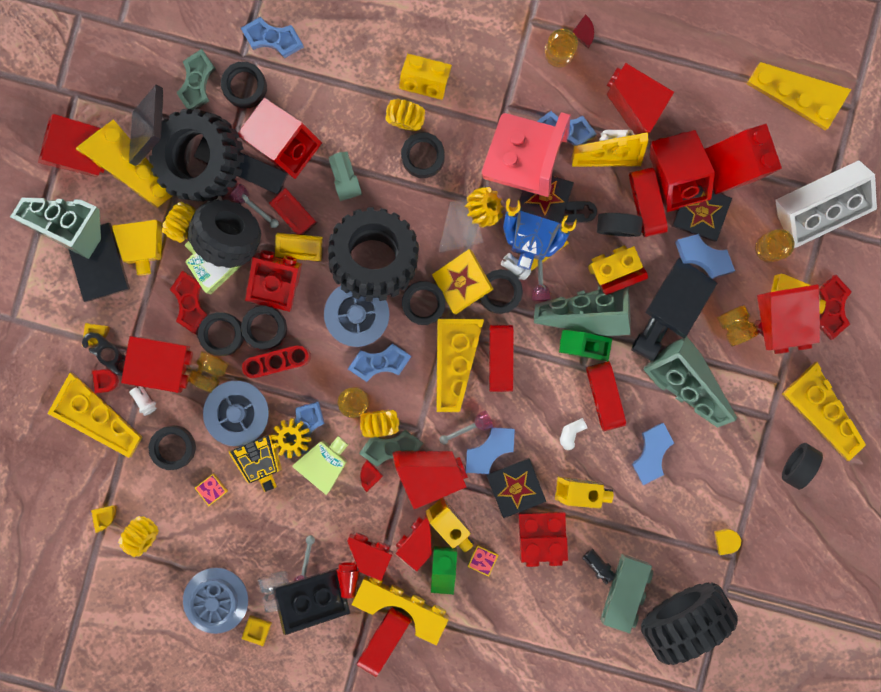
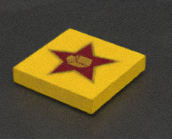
[432,249,494,314]

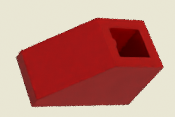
[395,515,432,572]
[347,533,393,581]

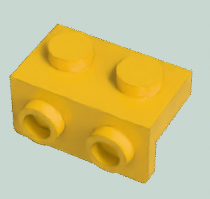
[399,53,452,100]
[587,245,643,285]

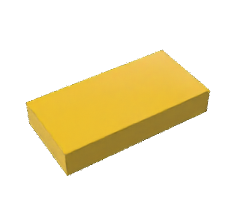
[275,233,323,261]

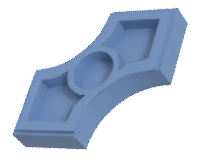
[241,17,304,58]
[537,111,597,146]
[675,234,735,279]
[348,343,412,382]
[284,402,325,459]
[632,423,674,485]
[466,427,515,474]

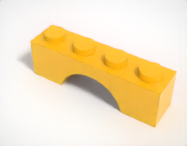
[352,575,449,646]

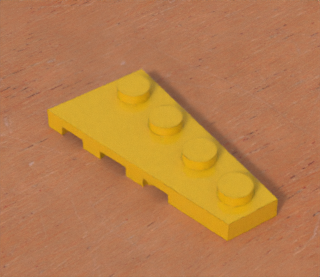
[747,62,852,130]
[76,119,172,208]
[437,319,484,412]
[782,362,866,461]
[47,373,142,458]

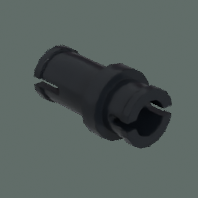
[582,548,616,585]

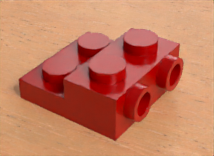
[245,250,302,312]
[518,512,568,567]

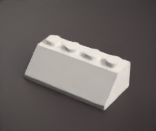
[775,160,877,248]

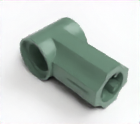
[329,152,362,201]

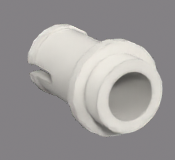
[501,253,531,280]
[129,386,157,416]

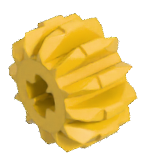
[385,99,425,131]
[464,187,505,227]
[162,201,196,243]
[360,410,399,438]
[271,418,312,458]
[118,516,159,557]

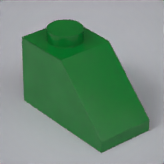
[559,330,612,361]
[431,546,457,595]

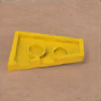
[572,132,648,167]

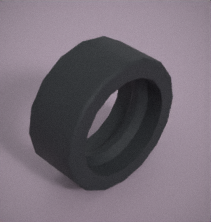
[221,62,267,108]
[401,132,445,178]
[597,213,643,237]
[480,269,523,314]
[402,281,446,325]
[241,305,287,350]
[198,312,244,356]
[148,426,196,471]
[782,443,823,490]

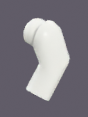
[599,130,635,141]
[560,418,587,450]

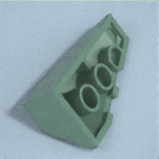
[10,198,101,259]
[534,286,631,336]
[643,336,737,428]

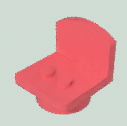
[482,112,570,197]

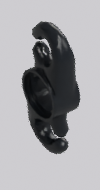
[82,332,126,376]

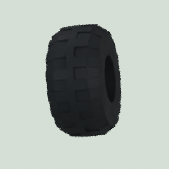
[188,199,262,268]

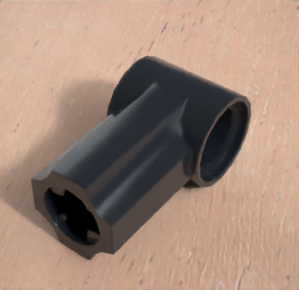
[631,317,668,361]

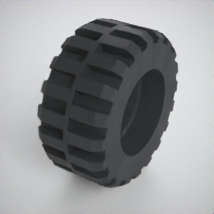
[149,109,244,202]
[328,207,419,302]
[641,582,738,665]

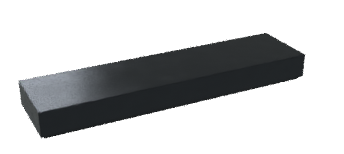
[194,136,288,195]

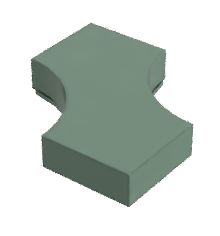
[177,49,216,110]
[359,430,424,467]

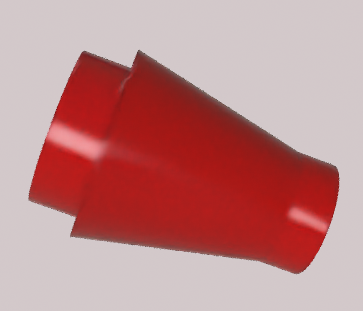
[336,562,359,598]

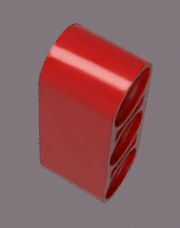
[629,167,668,237]
[489,325,514,392]
[242,345,311,378]
[586,361,626,432]
[356,607,411,677]

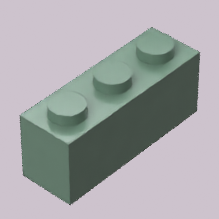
[600,554,653,633]

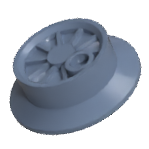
[324,286,389,347]
[203,381,269,446]
[183,568,248,634]

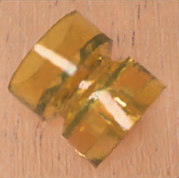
[545,29,578,68]
[755,229,795,263]
[717,305,759,347]
[188,351,229,393]
[337,387,370,418]

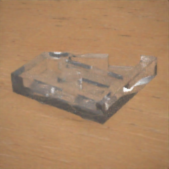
[439,199,483,253]

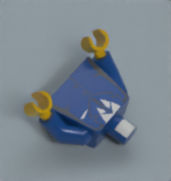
[503,199,577,270]

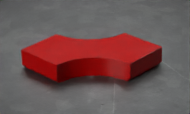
[170,271,208,335]
[819,275,852,340]

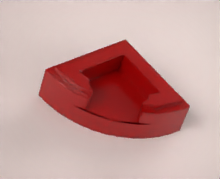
[360,460,384,492]

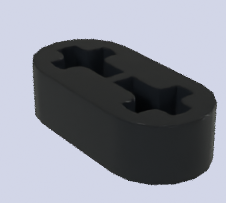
[561,201,597,224]

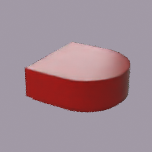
[92,369,119,394]

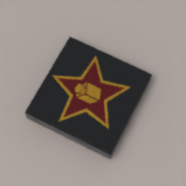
[519,176,574,223]
[672,186,732,242]
[486,458,546,519]

